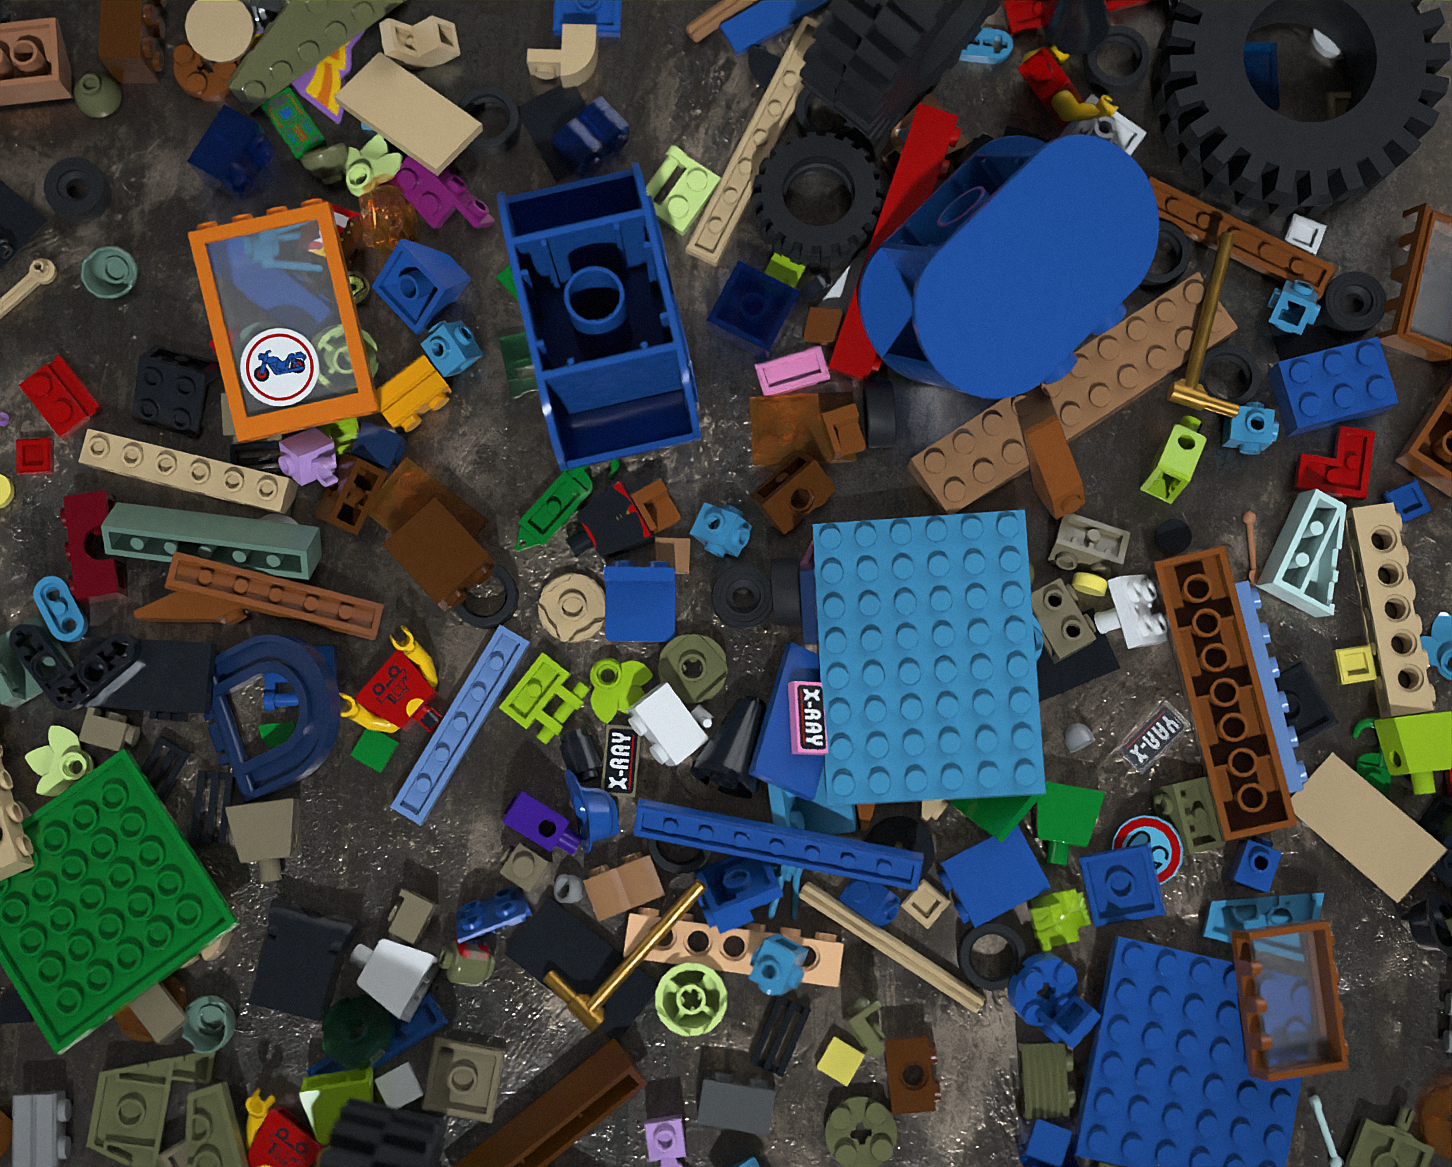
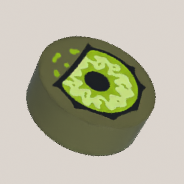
[348,271,371,307]

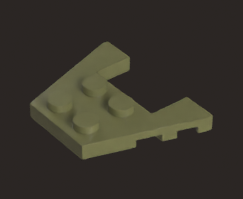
[86,1050,217,1167]

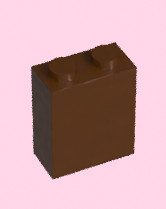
[382,497,497,611]

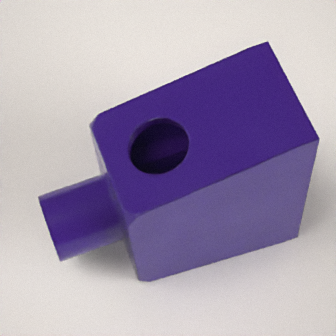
[500,788,583,855]

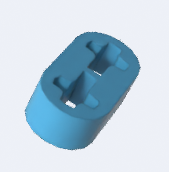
[959,28,1013,64]

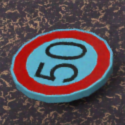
[1112,815,1184,885]

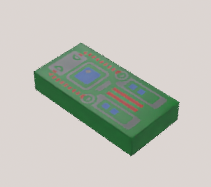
[261,87,327,162]

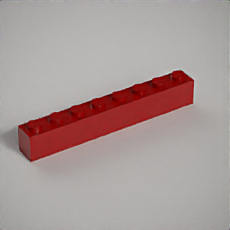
[828,103,962,382]

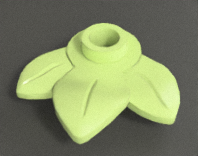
[343,134,402,197]
[25,726,95,797]

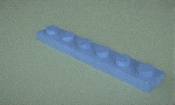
[1235,581,1308,793]
[390,625,531,825]

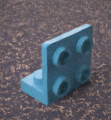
[767,763,858,835]

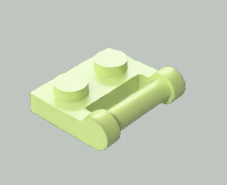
[645,145,721,236]

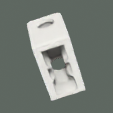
[350,938,440,1023]

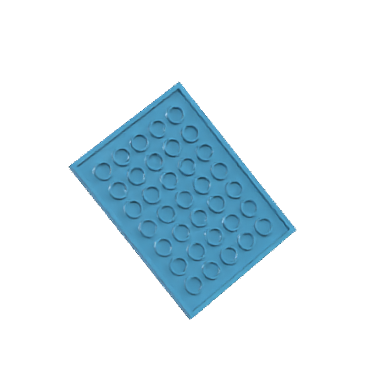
[813,510,1046,806]

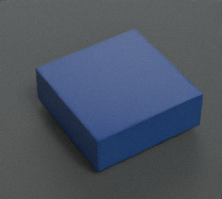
[1382,479,1432,523]
[1025,1118,1072,1167]

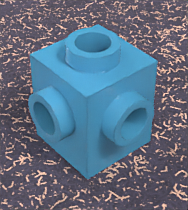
[1267,280,1321,335]
[421,320,484,378]
[1222,402,1279,455]
[689,502,752,558]
[749,933,809,996]

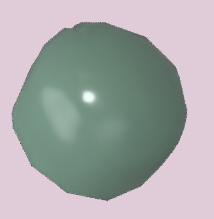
[81,246,138,299]
[182,995,237,1054]

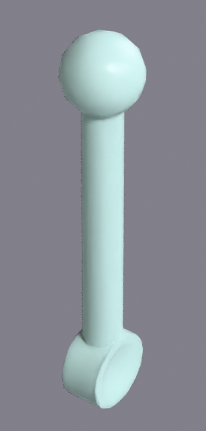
[1309,1095,1344,1167]

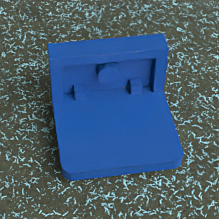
[604,561,676,642]

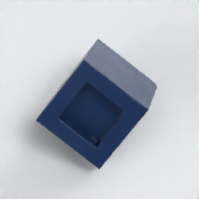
[351,422,408,475]

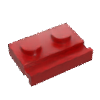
[19,354,103,440]

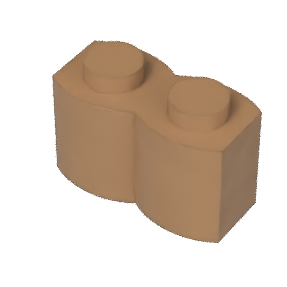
[583,851,665,921]

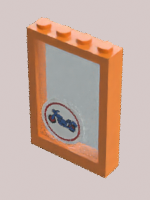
[188,198,381,443]

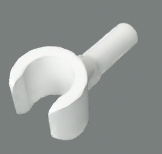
[690,704,713,729]

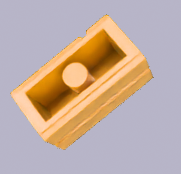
[376,354,452,433]

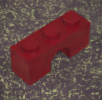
[60,490,128,604]

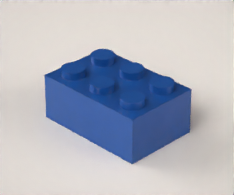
[1267,337,1399,437]

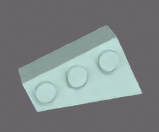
[1256,489,1347,618]

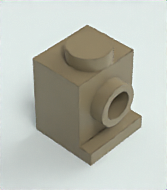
[78,706,140,751]
[388,888,439,946]

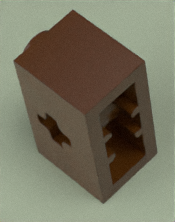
[313,454,387,536]

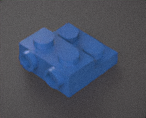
[694,855,784,934]

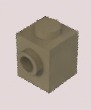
[499,843,553,893]

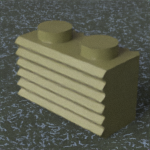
[1017,1040,1075,1119]

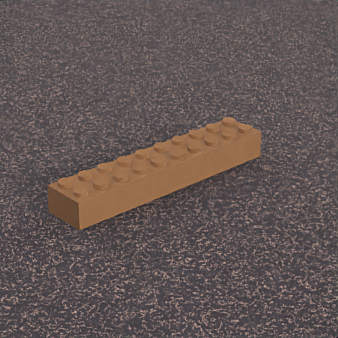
[907,272,1238,515]

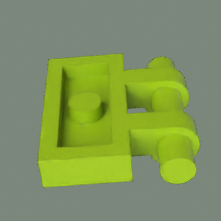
[499,652,590,745]

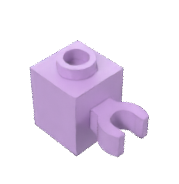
[278,427,338,487]
[645,1114,687,1167]

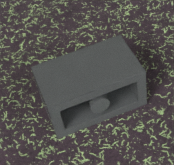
[697,1071,776,1136]

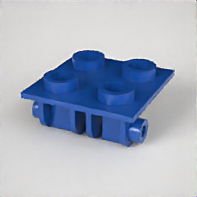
[456,887,532,943]

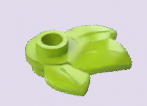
[590,658,653,724]

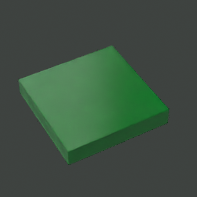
[950,786,1048,843]

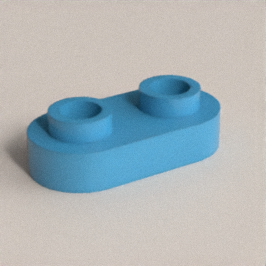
[33,576,88,643]

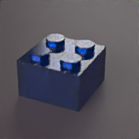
[187,104,275,204]
[706,260,800,361]

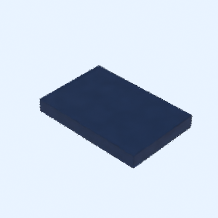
[799,564,819,644]

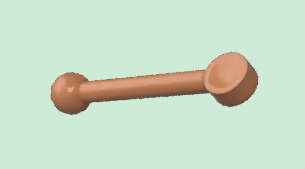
[1242,511,1261,583]

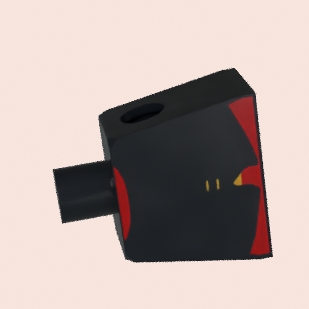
[566,480,655,561]

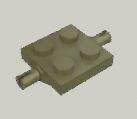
[1343,1106,1435,1167]

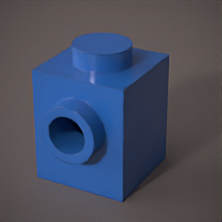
[1226,836,1282,893]

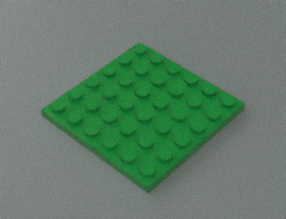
[0,748,240,1054]

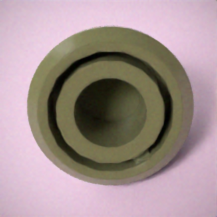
[74,71,122,118]
[300,142,347,185]

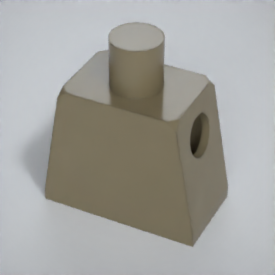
[225,798,301,883]

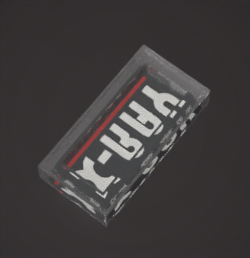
[1115,700,1192,775]

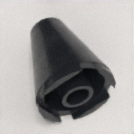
[1042,0,1111,56]
[690,696,767,799]

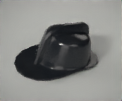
[1401,892,1452,958]

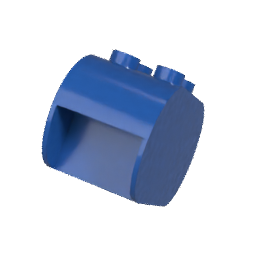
[858,135,1159,399]
[497,161,701,472]

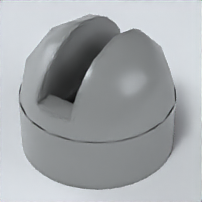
[1064,723,1095,753]
[554,874,585,903]

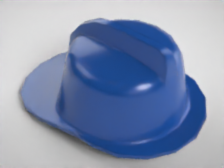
[565,769,619,853]

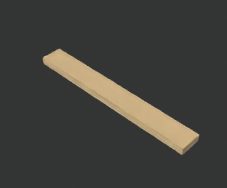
[685,16,820,267]

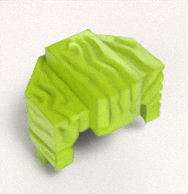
[1028,888,1091,951]

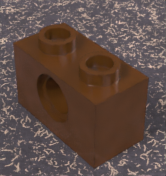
[749,450,837,535]
[883,1034,941,1115]

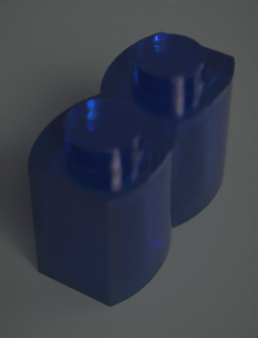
[551,96,630,177]

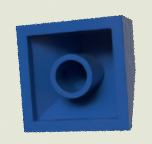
[371,239,471,335]

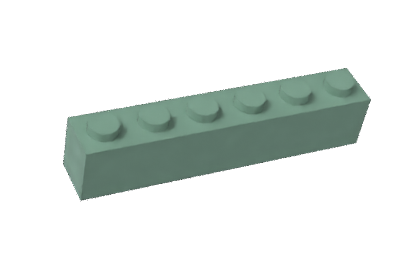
[101,502,322,580]

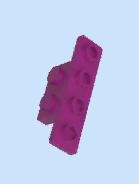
[389,155,495,229]

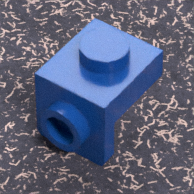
[838,878,902,929]
[1035,994,1101,1049]

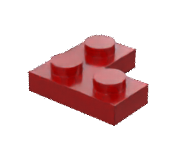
[1293,426,1375,501]

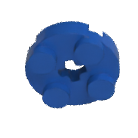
[1007,953,1078,1026]

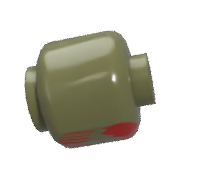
[438,937,495,987]

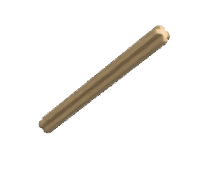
[799,882,985,1012]

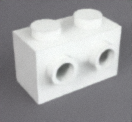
[626,683,709,766]

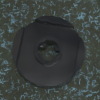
[864,816,935,887]

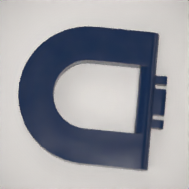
[203,634,341,804]

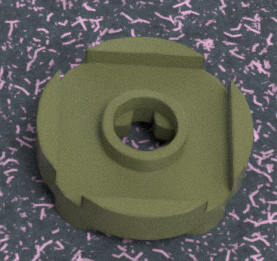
[658,634,728,705]
[824,1095,897,1167]

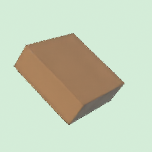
[655,537,691,574]

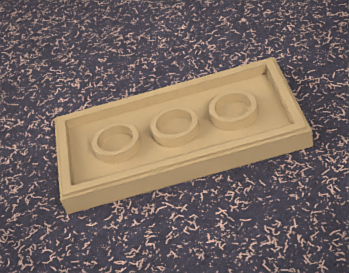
[334,52,483,176]
[1291,752,1447,904]

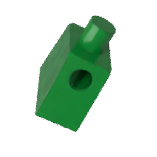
[1032,781,1105,866]

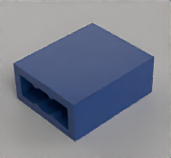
[936,824,1051,928]

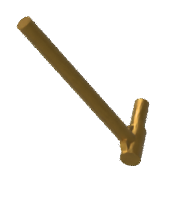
[1167,232,1240,418]
[543,879,707,1033]

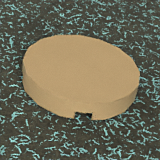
[185,0,256,64]
[538,573,606,643]

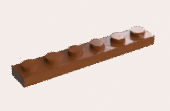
[1149,176,1336,300]
[165,551,384,640]

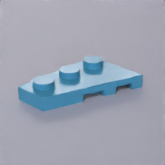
[1201,893,1324,962]

